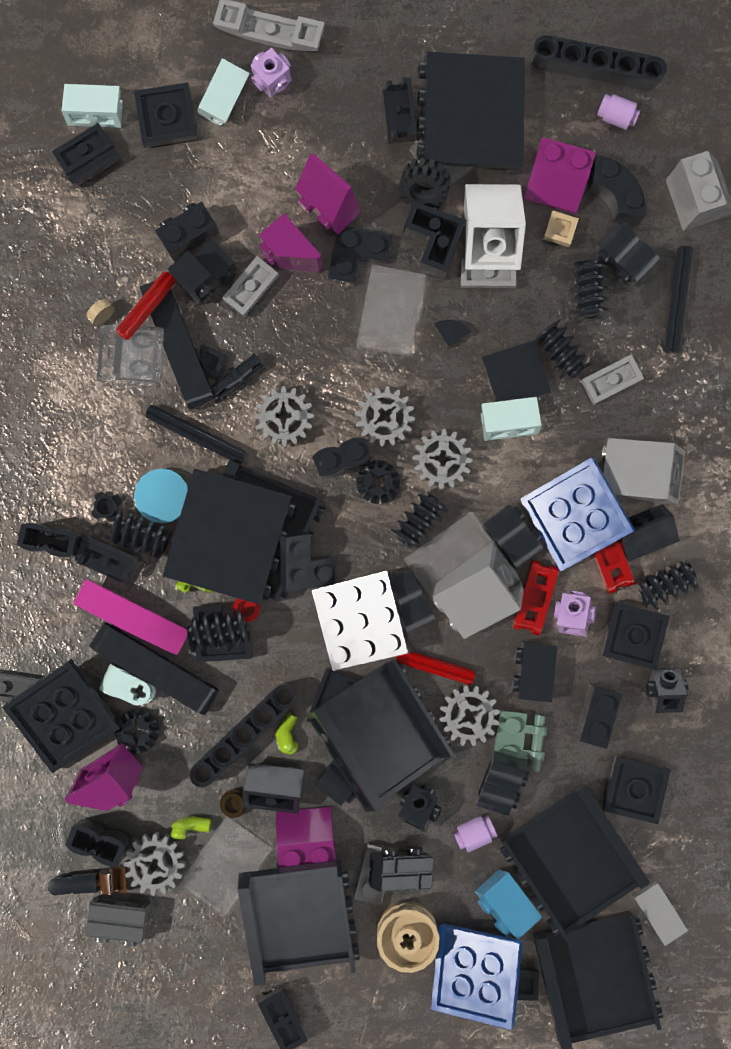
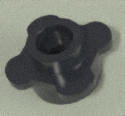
[91,492,122,522]

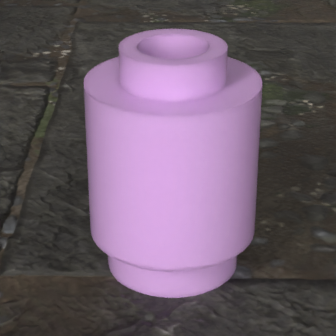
[597,94,640,130]
[454,816,497,853]

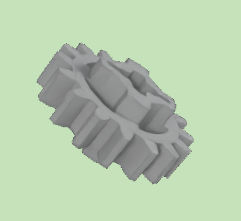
[254,386,314,447]
[355,386,415,447]
[412,429,473,490]
[439,685,500,746]
[123,832,186,896]

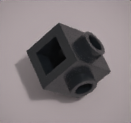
[645,668,689,713]
[398,785,442,833]

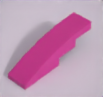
[73,578,187,655]

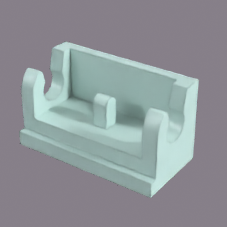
[197,58,249,126]
[62,84,123,128]
[481,397,541,441]

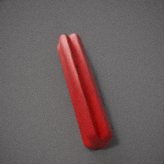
[117,271,175,340]
[395,652,475,685]

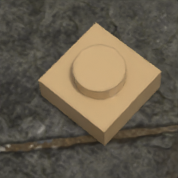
[543,210,579,247]

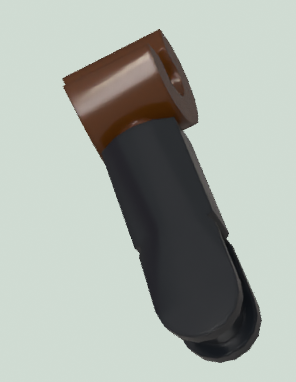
[47,865,127,895]

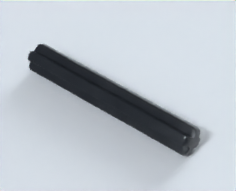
[665,246,694,354]
[145,405,247,464]

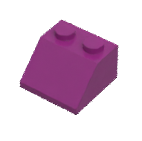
[523,137,596,214]
[295,153,361,235]
[259,213,323,272]
[64,743,143,811]
[276,806,336,868]

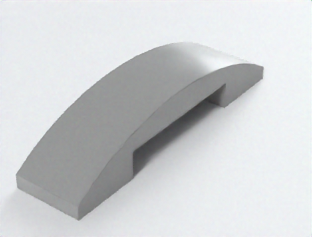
[213,0,325,51]

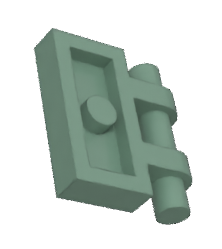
[494,710,548,772]

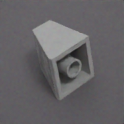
[666,151,731,231]
[602,438,685,505]
[433,541,525,639]

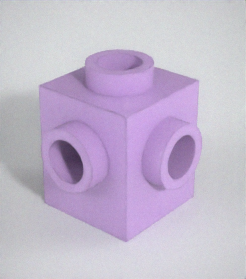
[250,48,291,98]
[554,591,596,637]

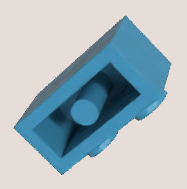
[474,870,542,940]

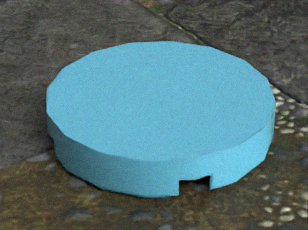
[134,468,188,524]

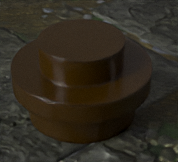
[220,789,247,818]

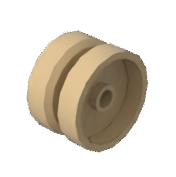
[377,900,439,973]

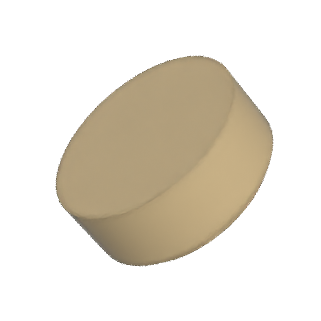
[87,299,115,326]

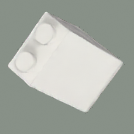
[464,184,526,270]

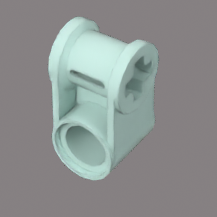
[99,663,156,706]

